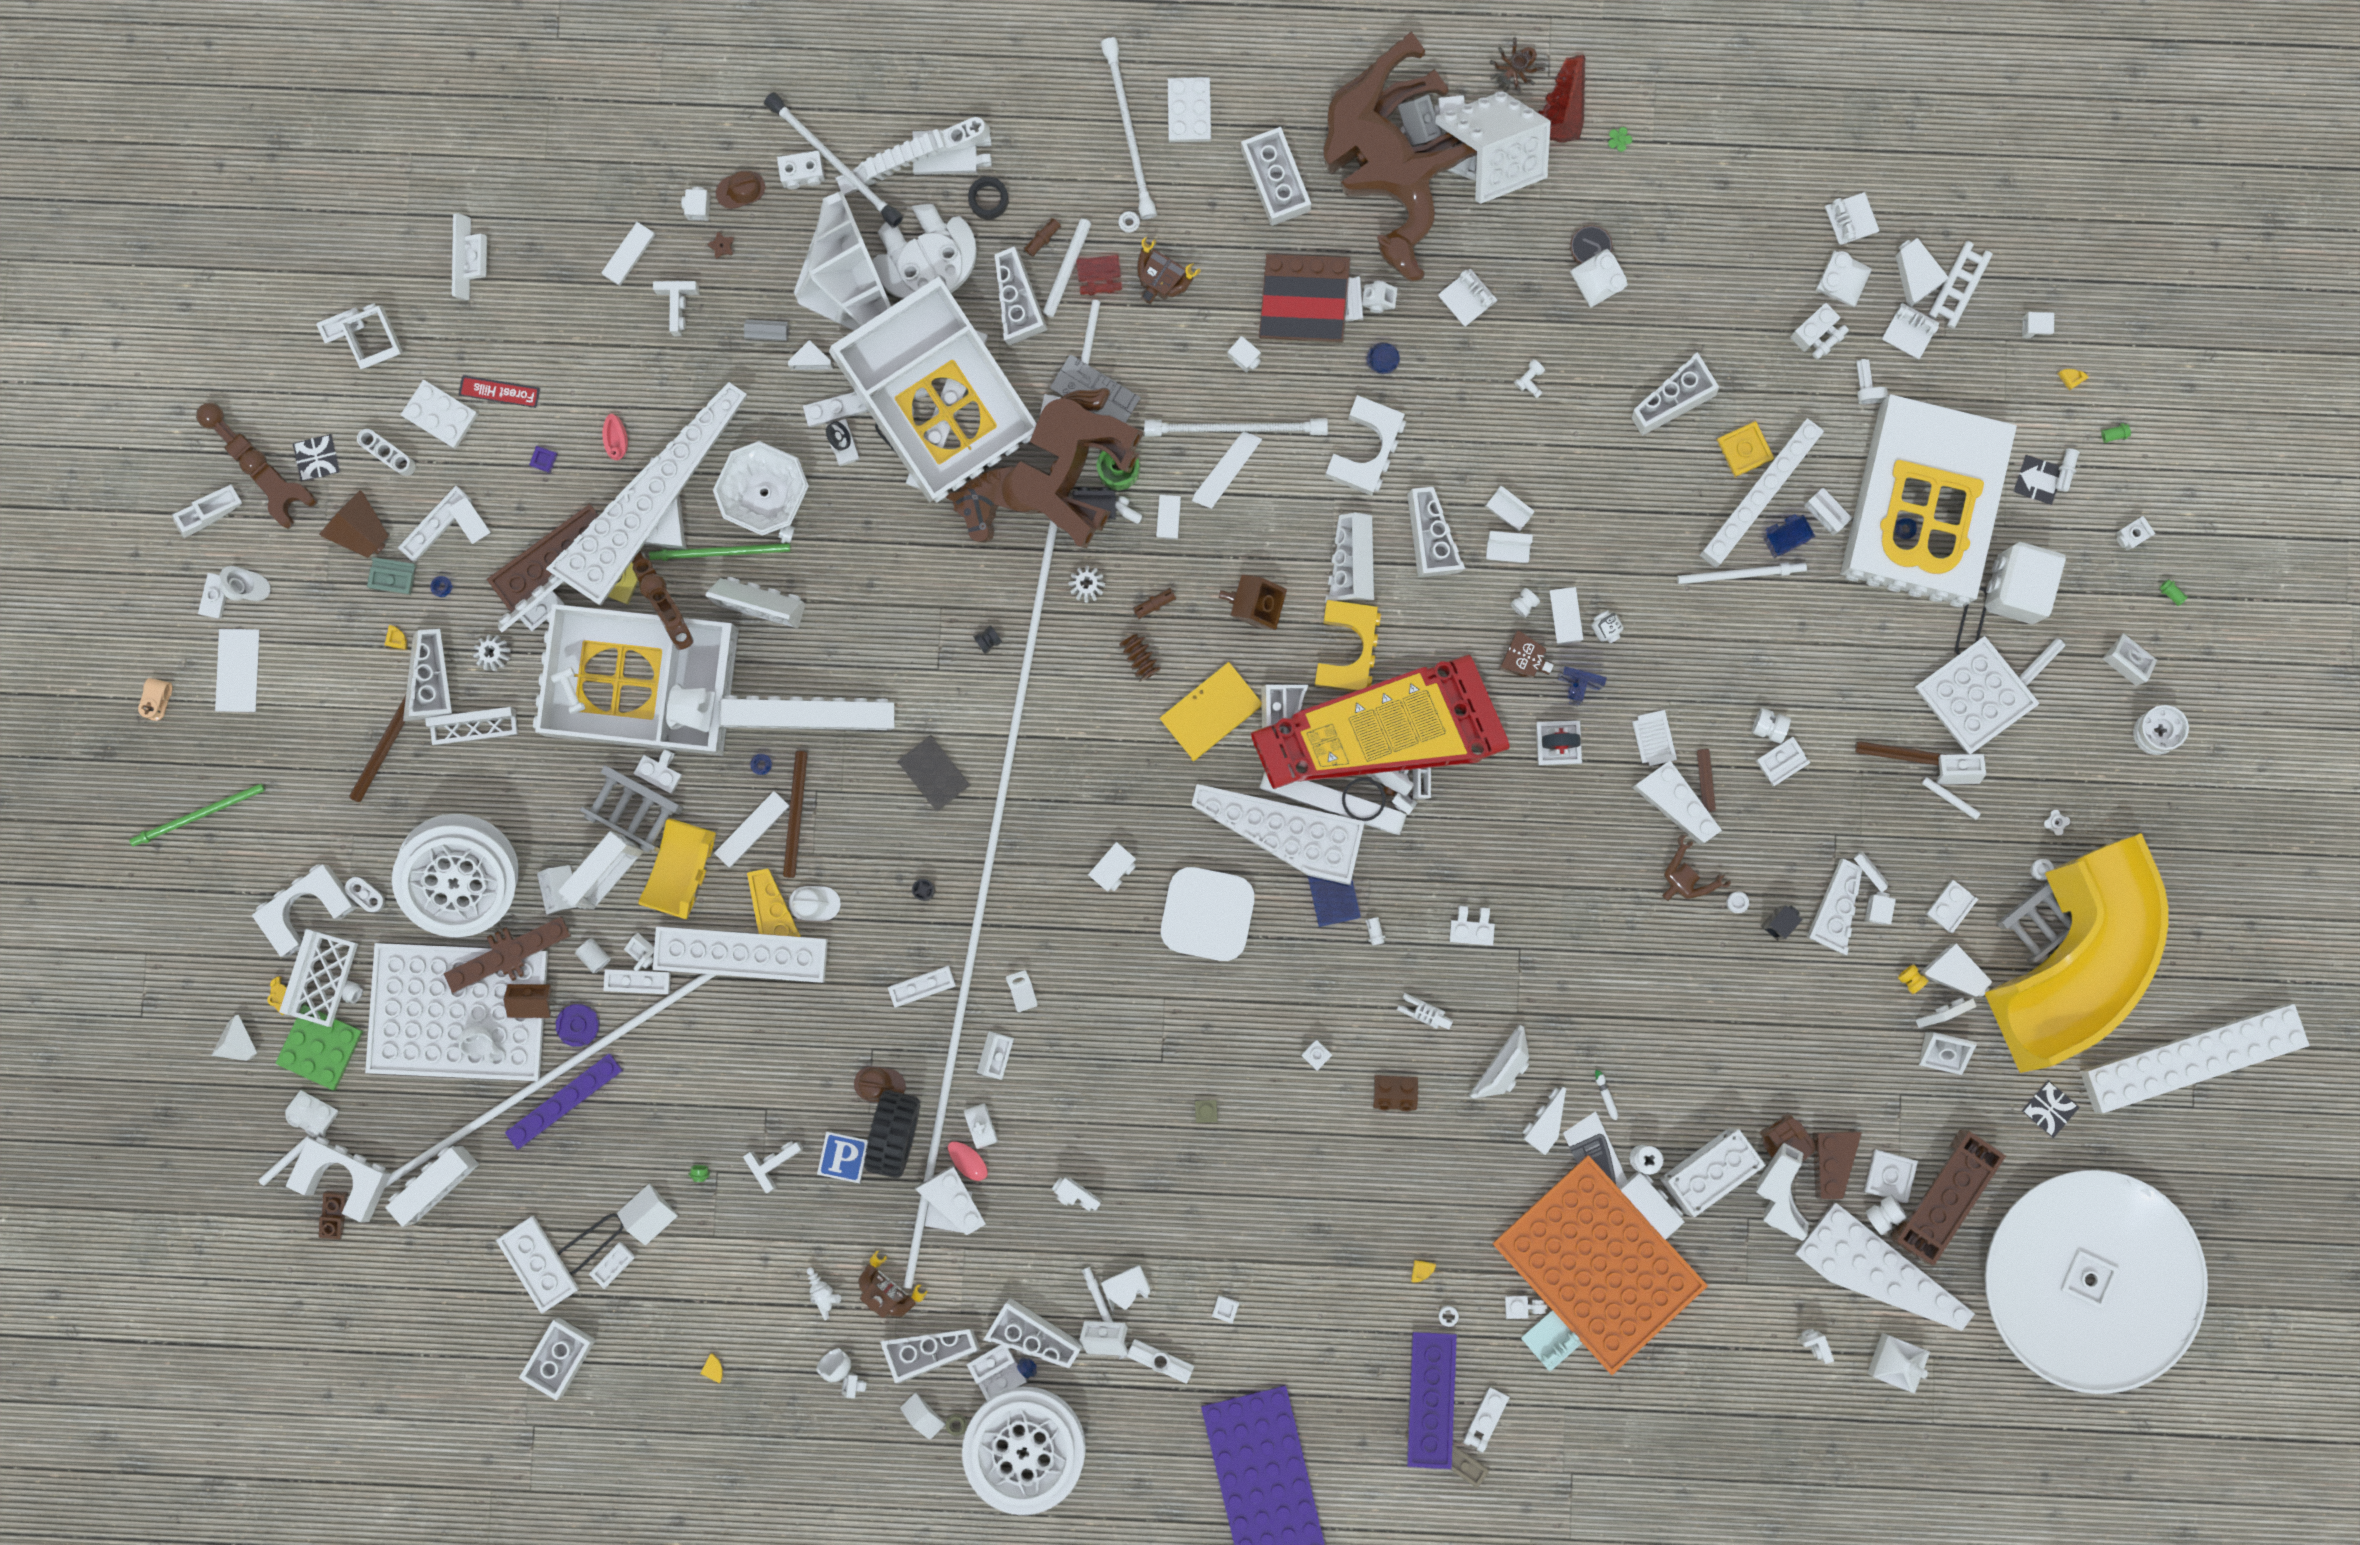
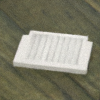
[1632,710,1677,766]

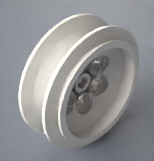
[392,814,519,937]
[962,1386,1085,1515]

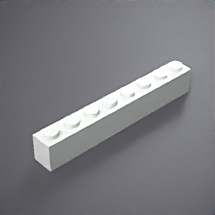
[1699,418,1824,568]
[719,695,894,730]

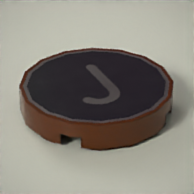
[1569,225,1613,265]

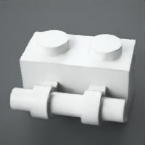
[1790,303,1849,360]

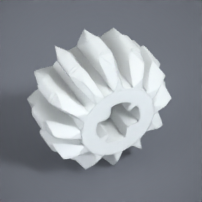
[1069,566,1105,603]
[473,635,511,671]

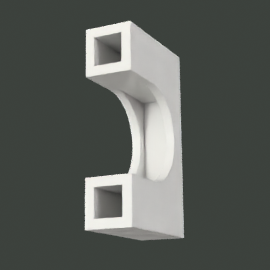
[1325,395,1406,496]
[252,864,358,958]
[286,1136,391,1222]

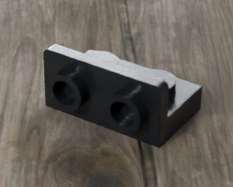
[1073,487,1116,520]

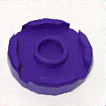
[556,1004,600,1047]

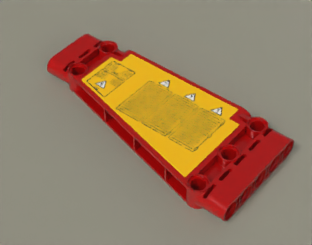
[1251,654,1510,789]

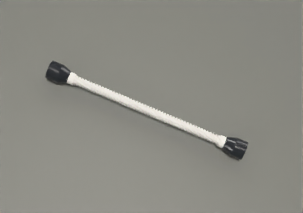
[764,92,904,228]

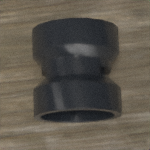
[973,625,1003,654]
[912,879,935,901]

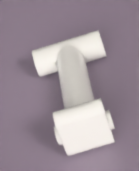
[551,667,585,714]

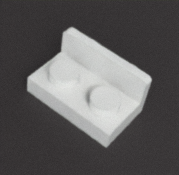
[1797,1329,1834,1364]

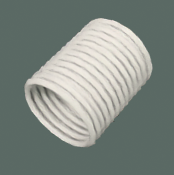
[575,938,611,973]

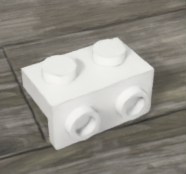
[285,1090,338,1138]

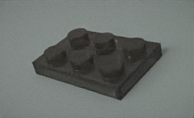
[897,735,971,812]

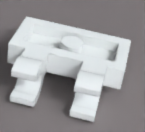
[1449,906,1495,945]

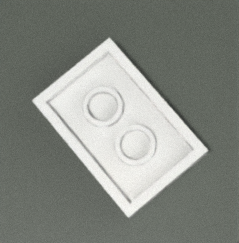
[1168,78,1211,142]
[401,380,478,449]

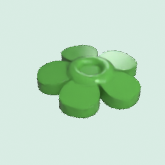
[1608,127,1632,152]

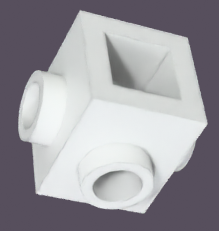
[1362,281,1397,313]

